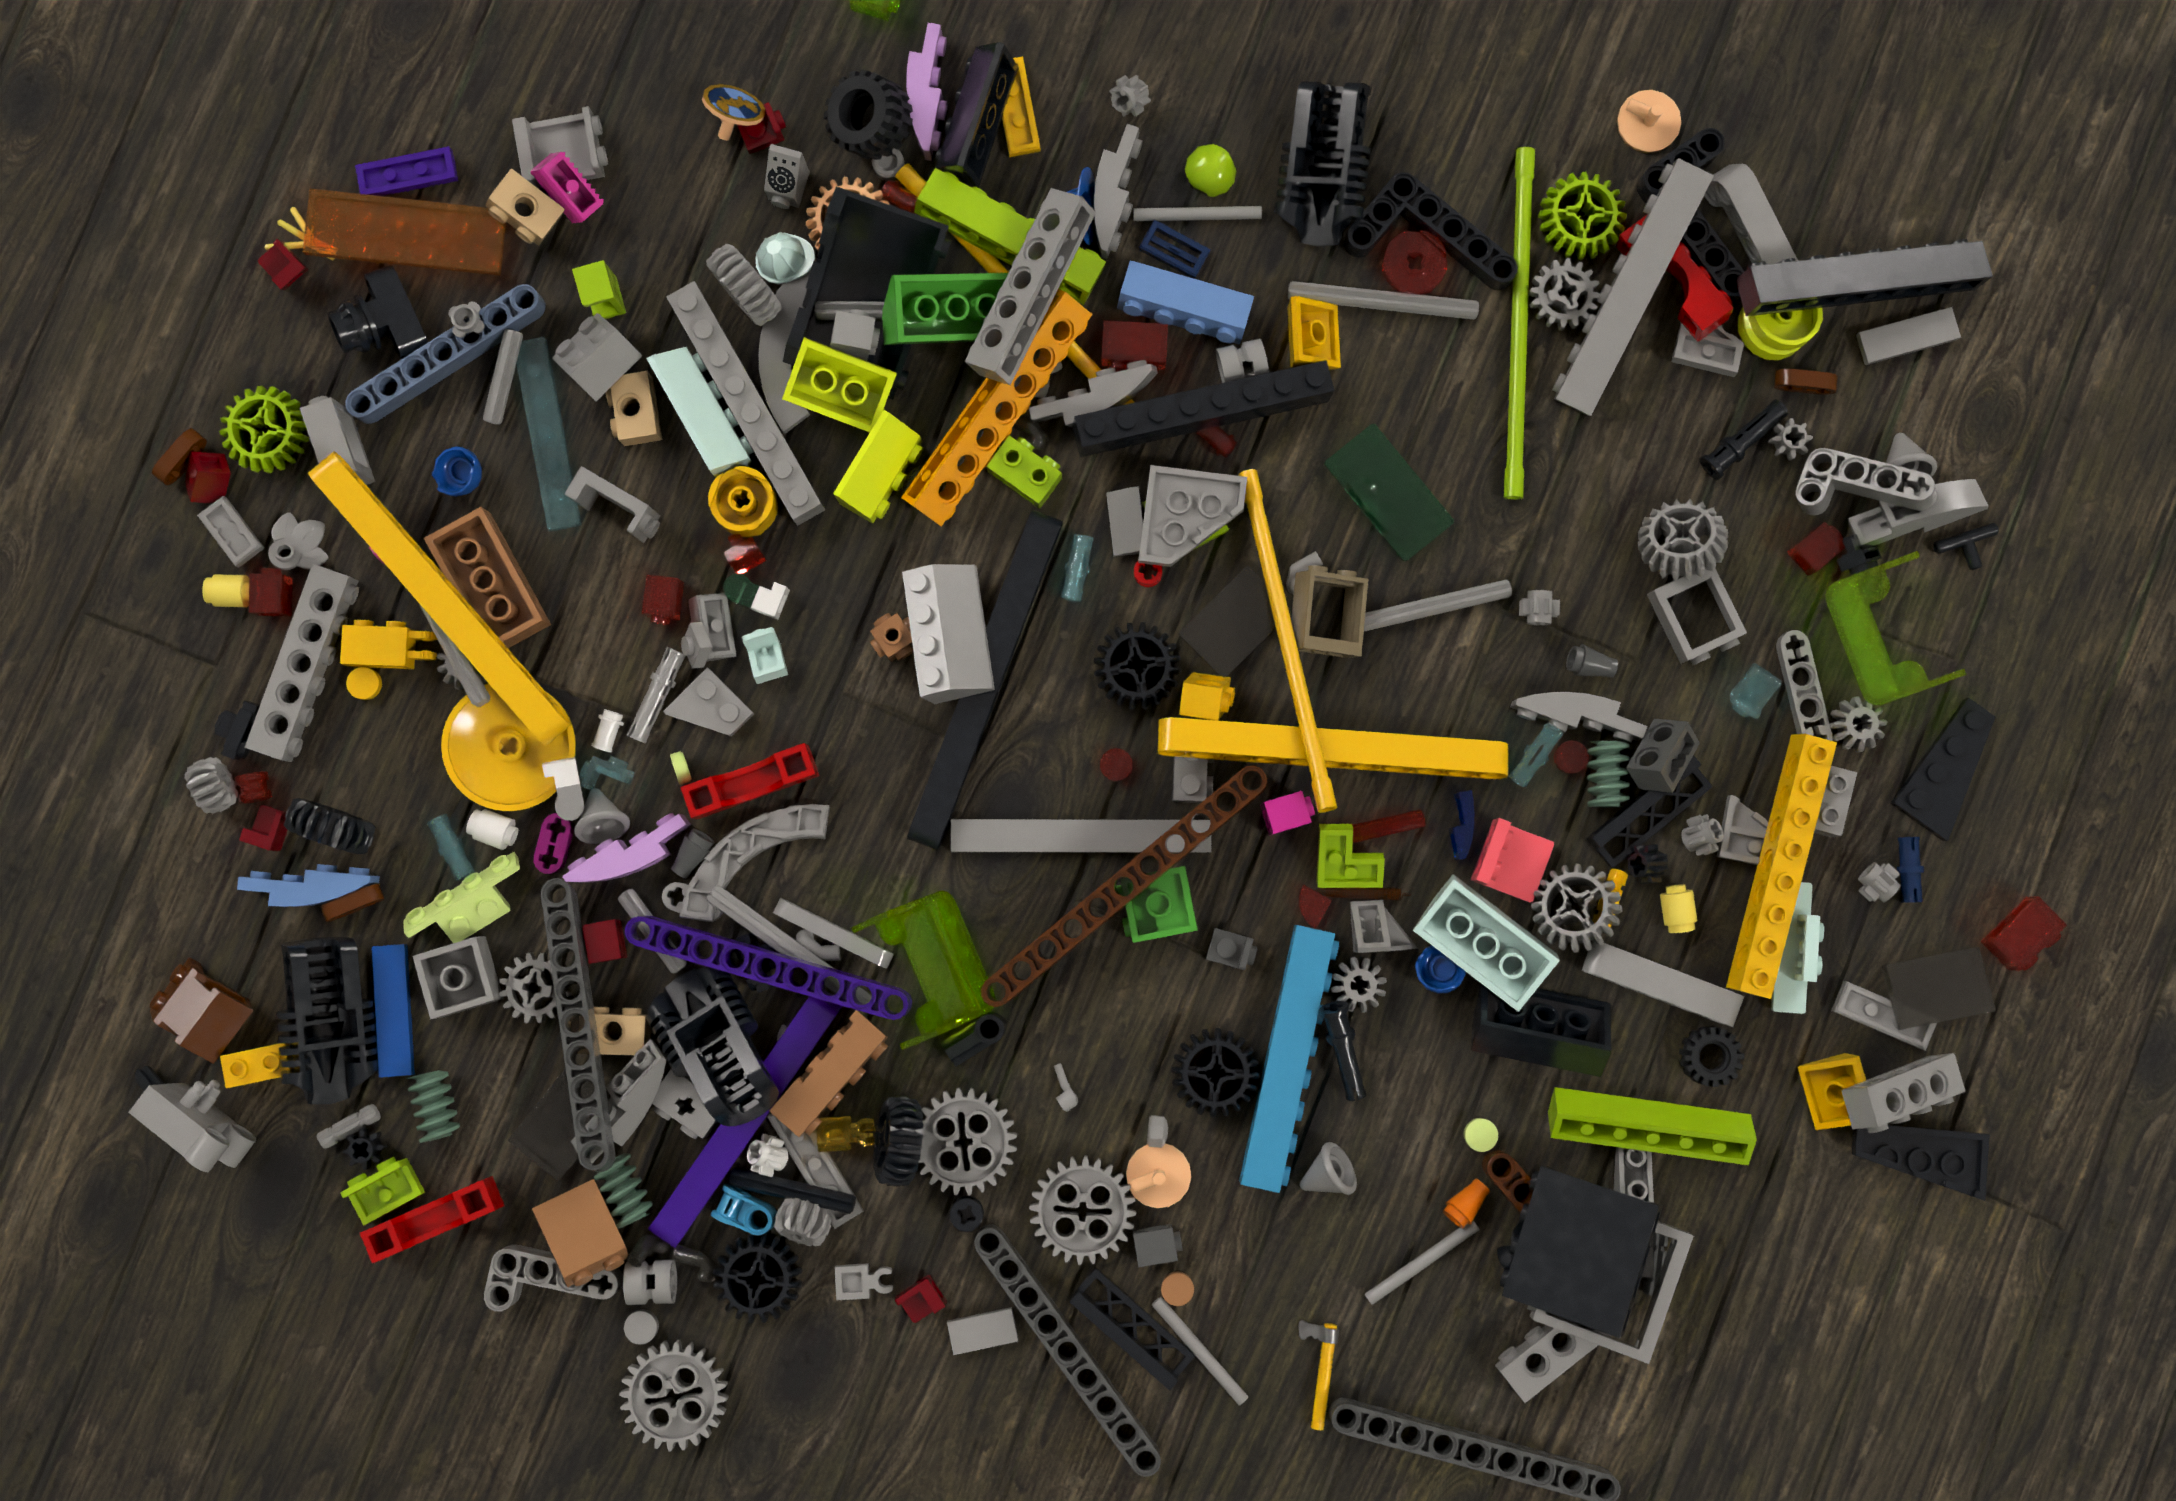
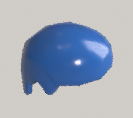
[432,446,482,497]
[1415,946,1466,994]

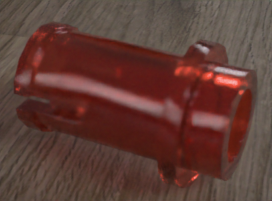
[881,180,918,214]
[1195,427,1237,457]

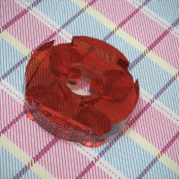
[1382,230,1447,295]

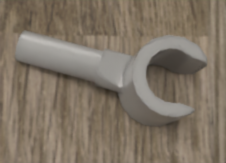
[1054,1063,1078,1112]

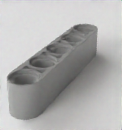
[1581,940,1744,1028]

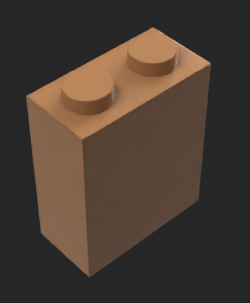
[532,1179,629,1287]

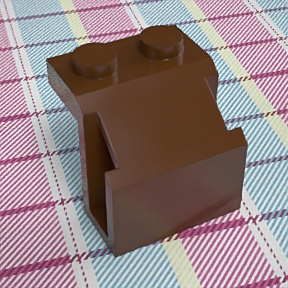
[150,957,253,1064]

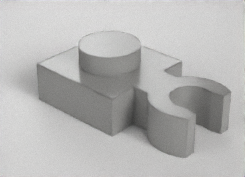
[835,1263,893,1300]

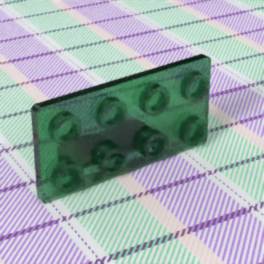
[1324,424,1454,562]

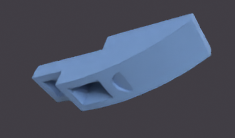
[237,864,380,907]

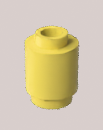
[203,574,256,607]
[1660,884,1697,933]

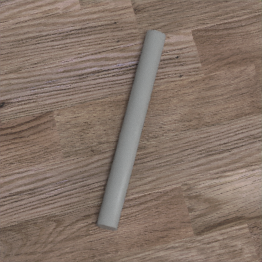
[1133,206,1262,221]
[1365,1221,1480,1305]
[1151,1296,1248,1405]

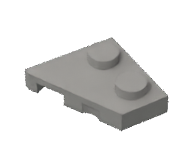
[1671,322,1744,377]
[663,667,754,737]
[1716,795,1768,865]

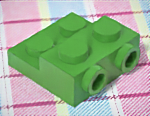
[1116,866,1198,943]

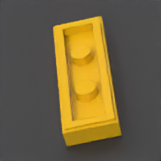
[1002,56,1041,157]

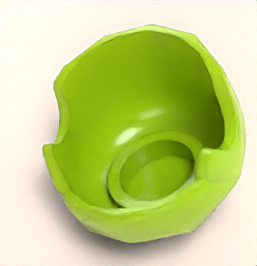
[1185,144,1237,197]

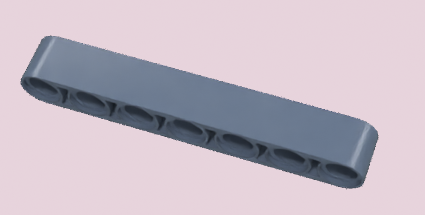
[345,284,546,424]

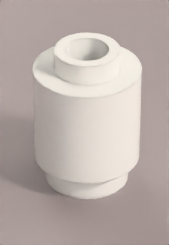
[466,809,518,850]

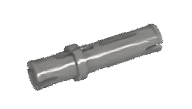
[626,647,686,743]

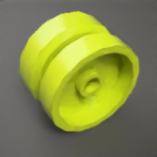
[1738,307,1823,360]

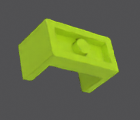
[572,260,626,319]

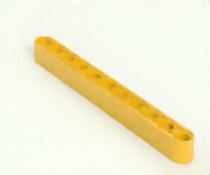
[308,451,572,746]
[1158,717,1508,779]

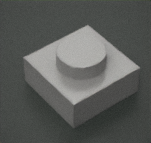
[681,622,712,668]

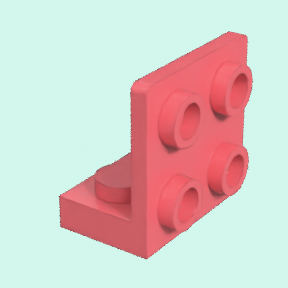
[1471,818,1554,903]

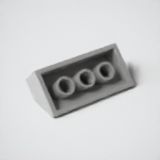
[902,564,995,704]

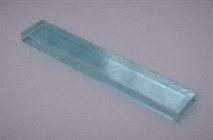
[516,337,582,532]

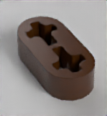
[1774,369,1838,395]
[152,428,207,485]
[320,884,385,922]

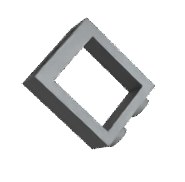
[300,396,375,485]
[1647,569,1747,665]

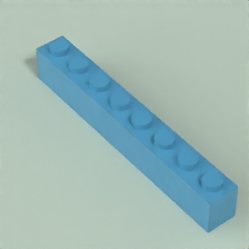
[1239,925,1339,1193]

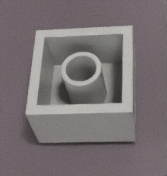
[552,313,642,401]
[413,936,504,1019]

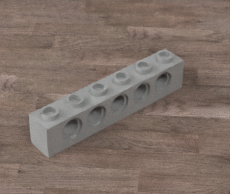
[965,188,1096,385]
[244,564,359,762]

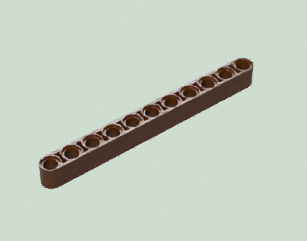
[981,765,1268,1007]

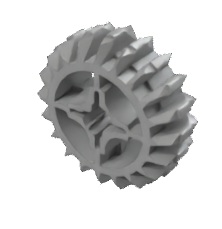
[706,244,782,326]
[1638,498,1728,582]
[1531,863,1622,952]

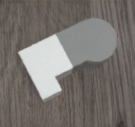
[542,757,584,820]

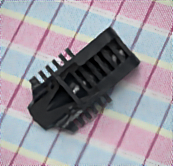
[1274,81,1372,247]
[276,937,378,1104]
[646,967,779,1126]

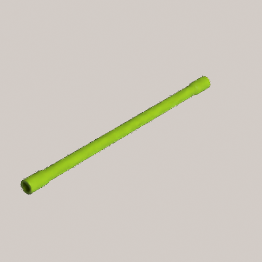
[1504,147,1535,500]

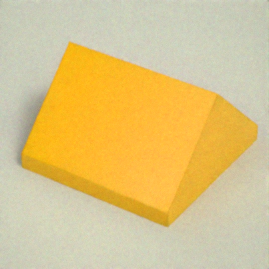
[1287,296,1341,370]
[1798,1053,1866,1130]

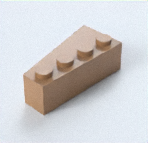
[769,1010,888,1137]

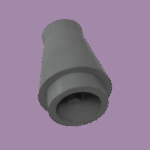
[1566,644,1618,678]
[671,828,715,879]

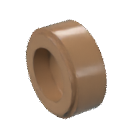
[1161,1271,1194,1306]

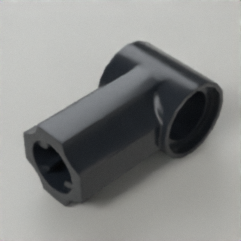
[941,1013,1007,1067]

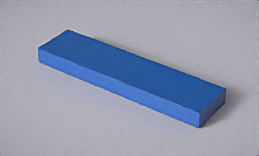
[372,944,415,1078]

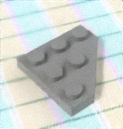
[1138,465,1247,567]

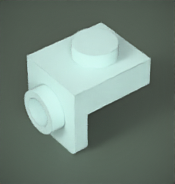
[742,627,788,684]

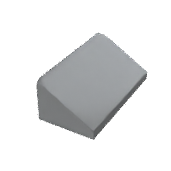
[1106,486,1143,557]
[688,593,736,662]

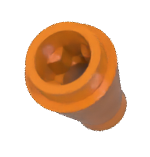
[1443,1178,1490,1229]

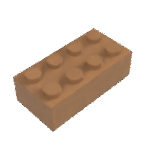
[424,507,551,648]

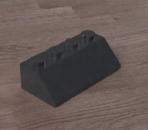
[935,42,1018,188]
[1471,983,1611,1077]

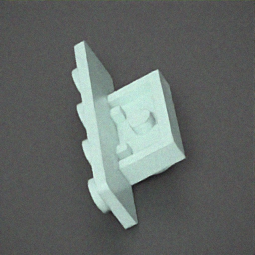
[1771,882,1824,1014]

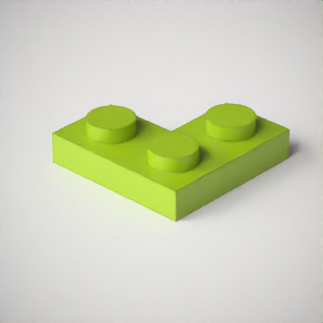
[1317,824,1385,888]

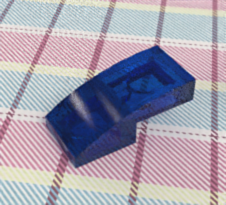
[1448,790,1475,860]

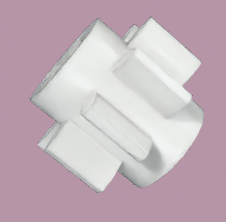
[747,1134,788,1177]

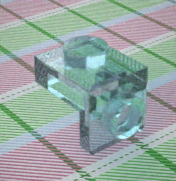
[1730,663,1781,720]
[580,756,635,789]

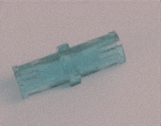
[1061,534,1094,602]
[1509,723,1563,787]
[427,814,475,881]

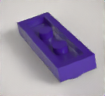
[355,146,458,200]

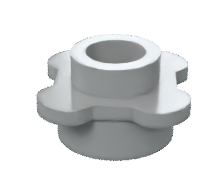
[448,302,485,338]

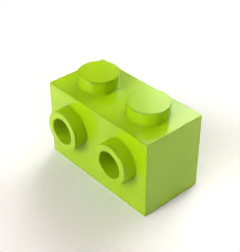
[986,435,1062,509]

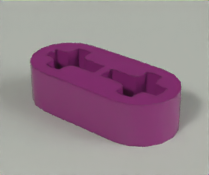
[534,813,574,874]

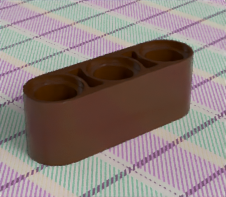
[1482,1150,1533,1214]

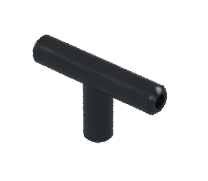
[1933,523,1999,570]

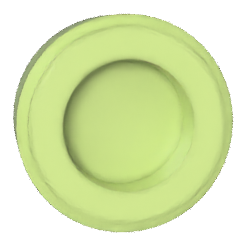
[670,751,692,785]
[1464,1118,1498,1152]

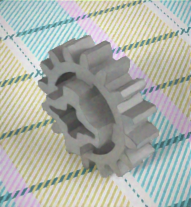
[1529,258,1600,331]
[499,952,572,1023]

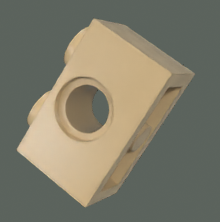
[485,168,565,246]
[606,371,662,446]
[578,1007,651,1055]

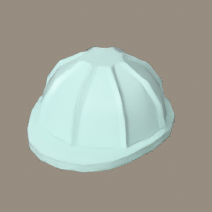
[755,232,816,284]

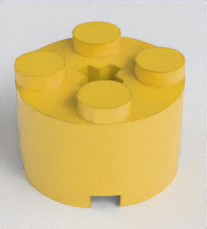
[708,466,778,537]

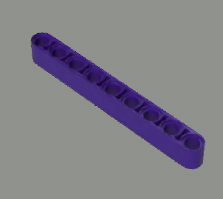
[625,915,912,1020]
[648,996,842,1248]

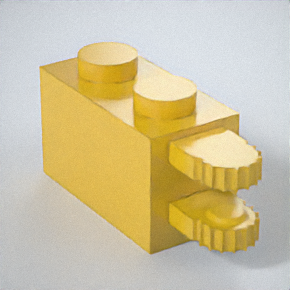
[340,620,437,669]

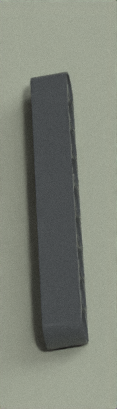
[541,878,615,1172]
[974,1224,1161,1477]
[1329,1398,1621,1501]

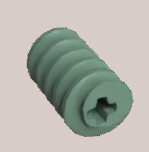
[1587,741,1630,808]
[406,1070,460,1143]
[594,1153,653,1229]

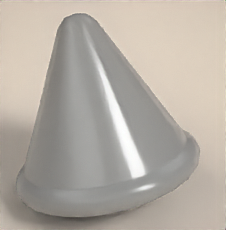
[1883,433,1937,487]
[574,788,630,844]
[1300,1142,1357,1195]

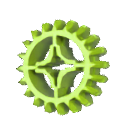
[1538,171,1627,260]
[219,386,309,473]

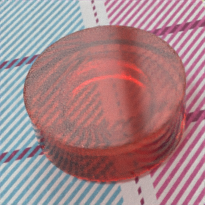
[1554,741,1589,774]
[1100,748,1132,781]

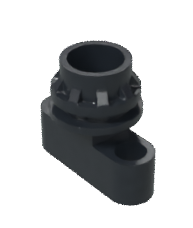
[327,265,428,359]

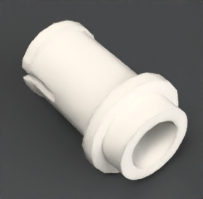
[591,709,624,753]

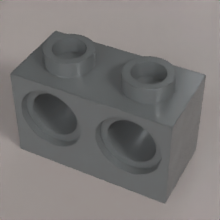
[1626,719,1700,793]

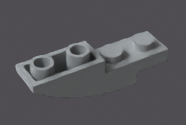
[1094,124,1143,260]
[1029,360,1158,427]
[1848,479,1988,550]
[1510,692,1648,744]
[571,1039,666,1163]
[1614,1147,1654,1278]

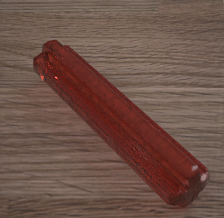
[1352,810,1425,843]

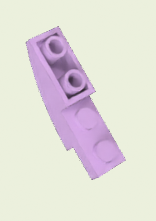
[906,23,947,161]
[562,812,691,882]

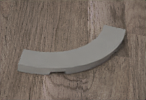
[758,270,811,434]
[679,804,830,922]

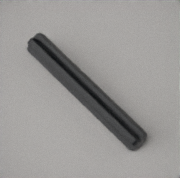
[729,1168,856,1214]

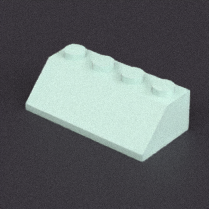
[646,347,754,477]
[1413,874,1560,1012]

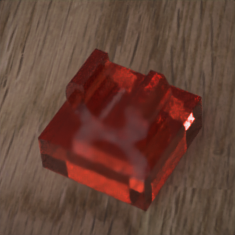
[724,534,767,576]

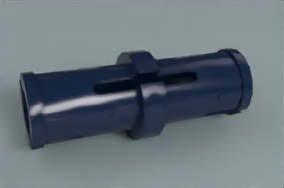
[1896,837,1924,903]

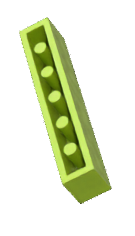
[914,168,1106,305]
[1548,1087,1757,1165]

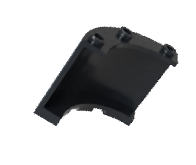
[783,186,951,400]

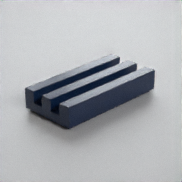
[1139,220,1211,279]

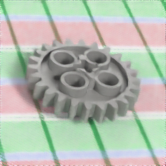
[918,1087,1017,1196]
[1029,1155,1136,1265]
[619,1340,729,1451]

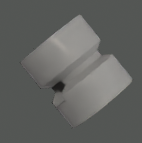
[1216,338,1269,383]
[623,1260,677,1305]

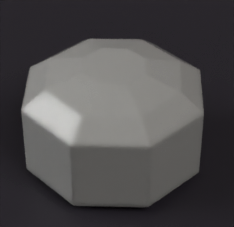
[1147,1115,1168,1148]

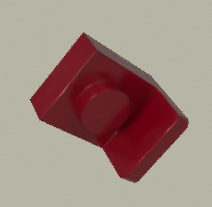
[737,102,787,154]

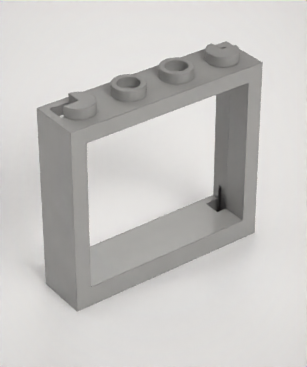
[1527,1221,1694,1364]

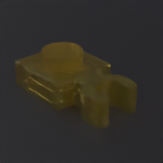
[817,1116,875,1152]

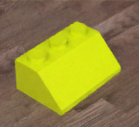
[782,337,897,432]
[833,410,923,524]

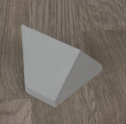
[1350,900,1418,953]

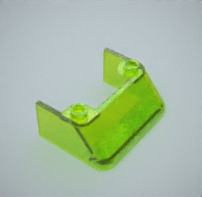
[1825,551,1966,705]
[851,891,996,1050]

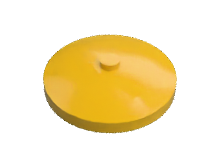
[441,683,576,811]

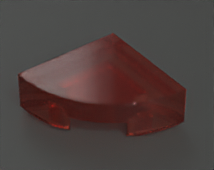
[1299,884,1332,929]

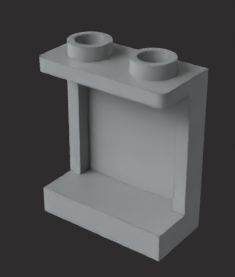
[512,106,608,189]
[565,466,660,543]

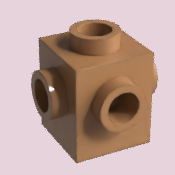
[870,613,913,662]

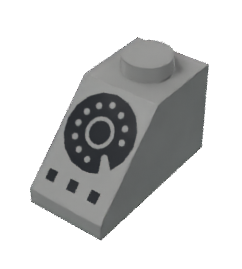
[764,144,810,209]

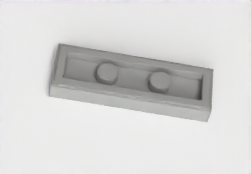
[1856,307,1961,365]
[1831,981,1938,1051]

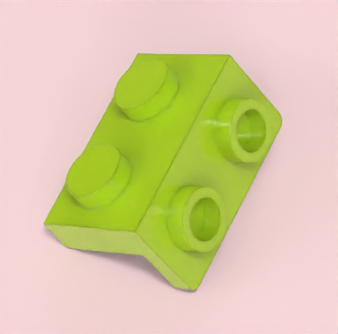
[340,1157,425,1226]

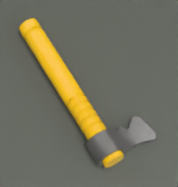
[1298,1320,1339,1430]

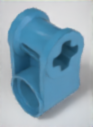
[711,1184,777,1235]

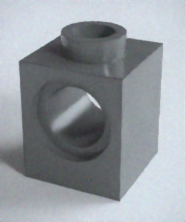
[1133,1224,1183,1267]

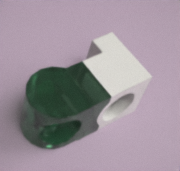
[723,573,790,620]

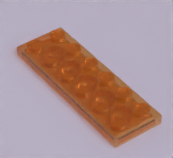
[303,189,506,276]

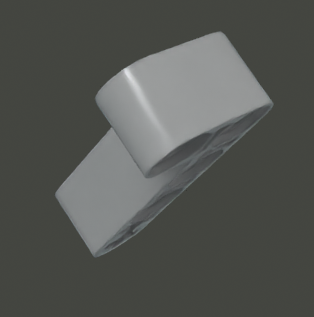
[1704,163,1798,264]
[1796,448,1937,516]
[484,1244,623,1311]

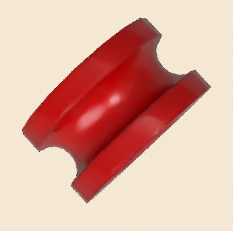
[1134,561,1163,587]

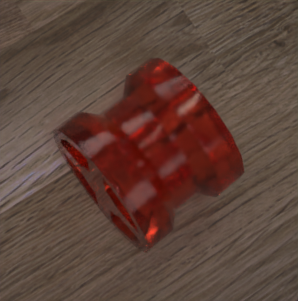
[234,771,273,804]

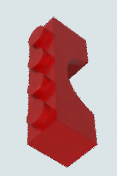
[1616,215,1733,342]
[680,743,820,820]
[360,1176,505,1264]

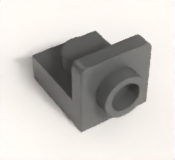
[1206,928,1257,970]

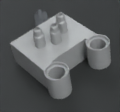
[128,1066,256,1172]

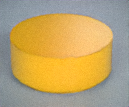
[346,667,382,700]

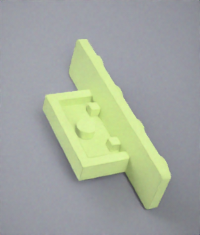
[403,852,520,943]

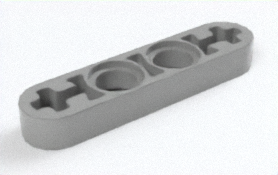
[1776,630,1833,741]
[773,898,894,969]

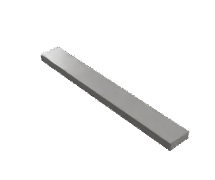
[951,819,1211,853]

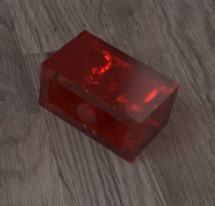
[1101,320,1168,372]
[1981,896,2067,971]

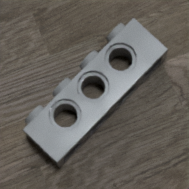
[1841,1053,1965,1133]
[1495,1314,1611,1403]

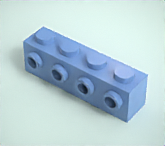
[1117,260,1254,344]

